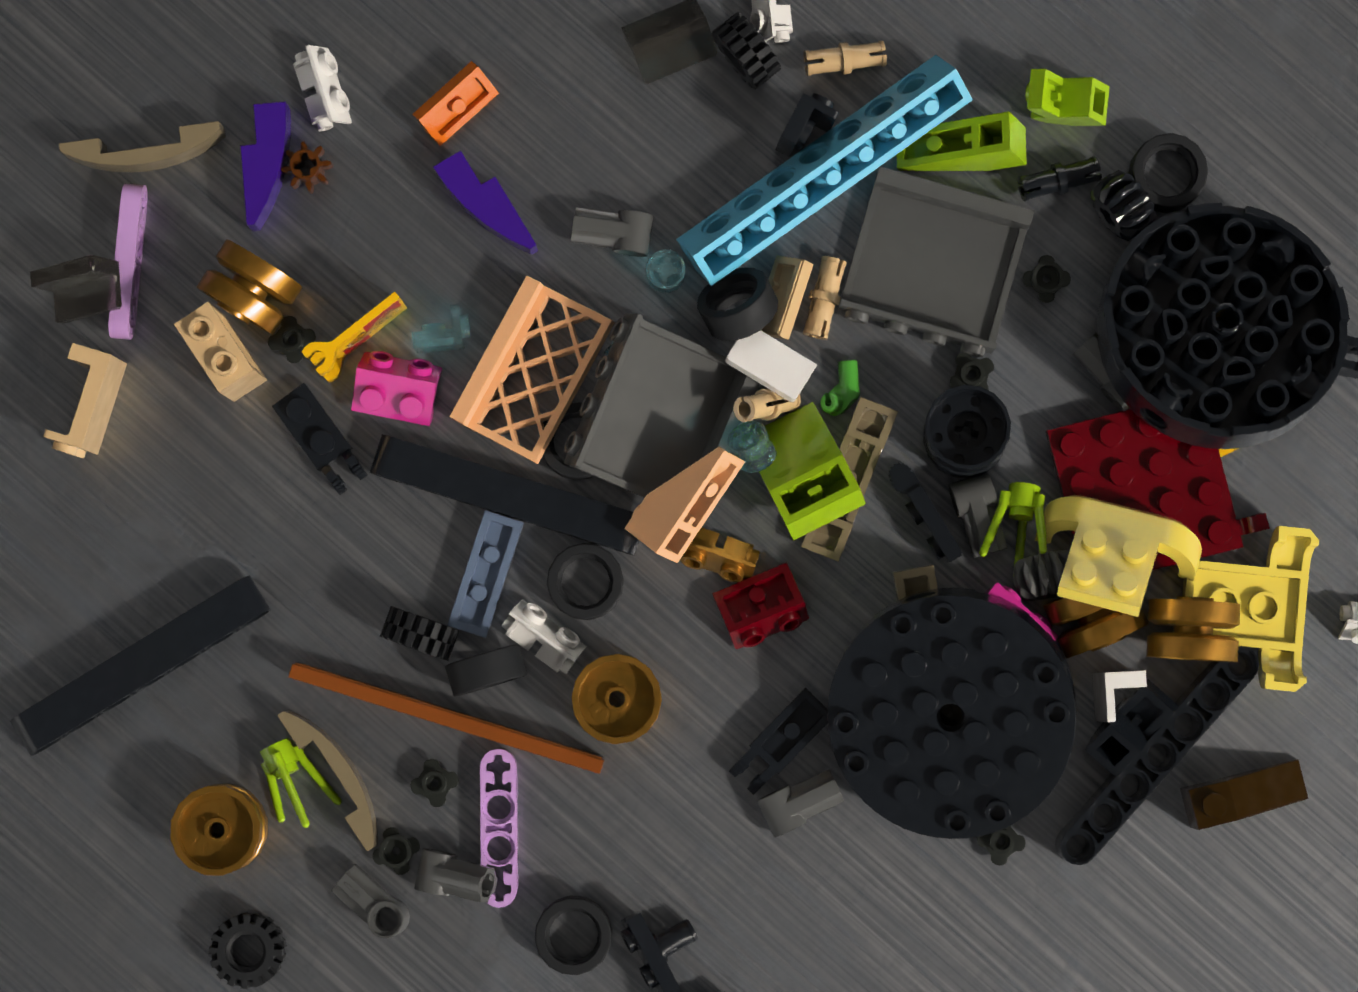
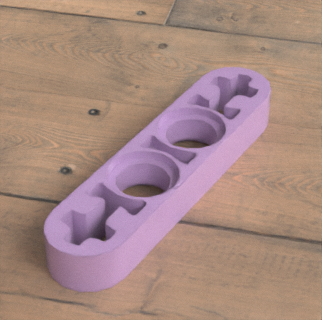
[108,183,148,340]
[480,748,519,908]

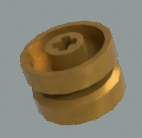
[197,239,303,335]
[1146,596,1241,662]
[1043,597,1149,658]
[571,654,662,744]
[170,784,268,876]

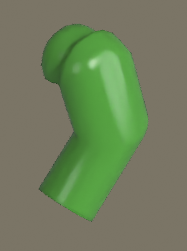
[820,360,860,416]

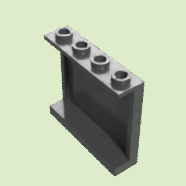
[838,166,1035,357]
[564,313,760,498]

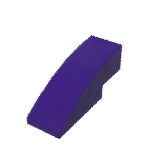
[240,102,291,231]
[433,150,538,255]

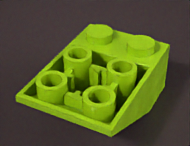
[741,402,866,541]

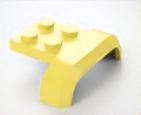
[1035,495,1202,617]
[1182,526,1319,692]

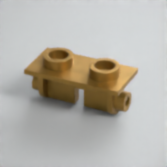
[680,527,760,583]

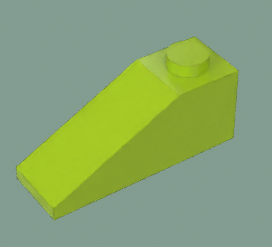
[897,111,1027,171]

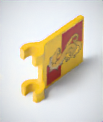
[302,292,407,383]

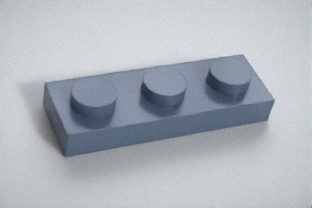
[447,510,524,638]

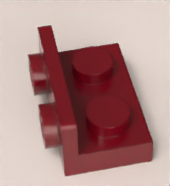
[712,562,809,649]

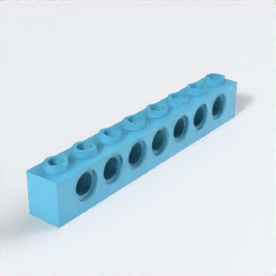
[676,55,973,286]

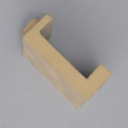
[43,343,127,459]

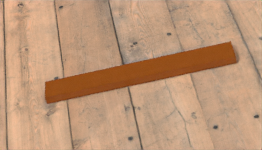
[288,662,605,774]

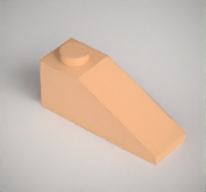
[624,447,745,563]

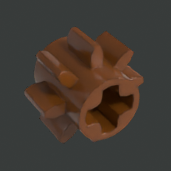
[281,141,333,194]

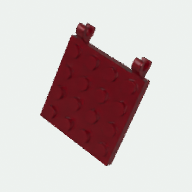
[1045,409,1270,570]

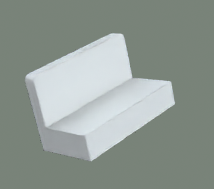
[725,330,817,402]
[1092,670,1147,722]

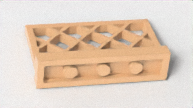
[449,276,615,464]

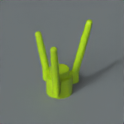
[979,482,1047,583]
[260,738,342,828]

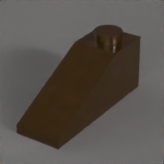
[1180,759,1309,830]

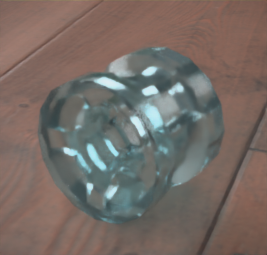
[646,249,686,293]
[728,421,776,473]

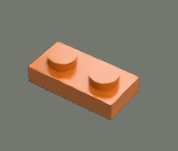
[412,61,499,146]

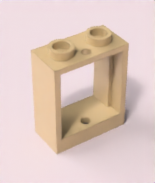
[174,302,267,402]

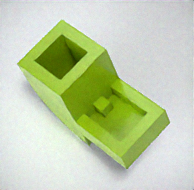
[1025,69,1110,126]

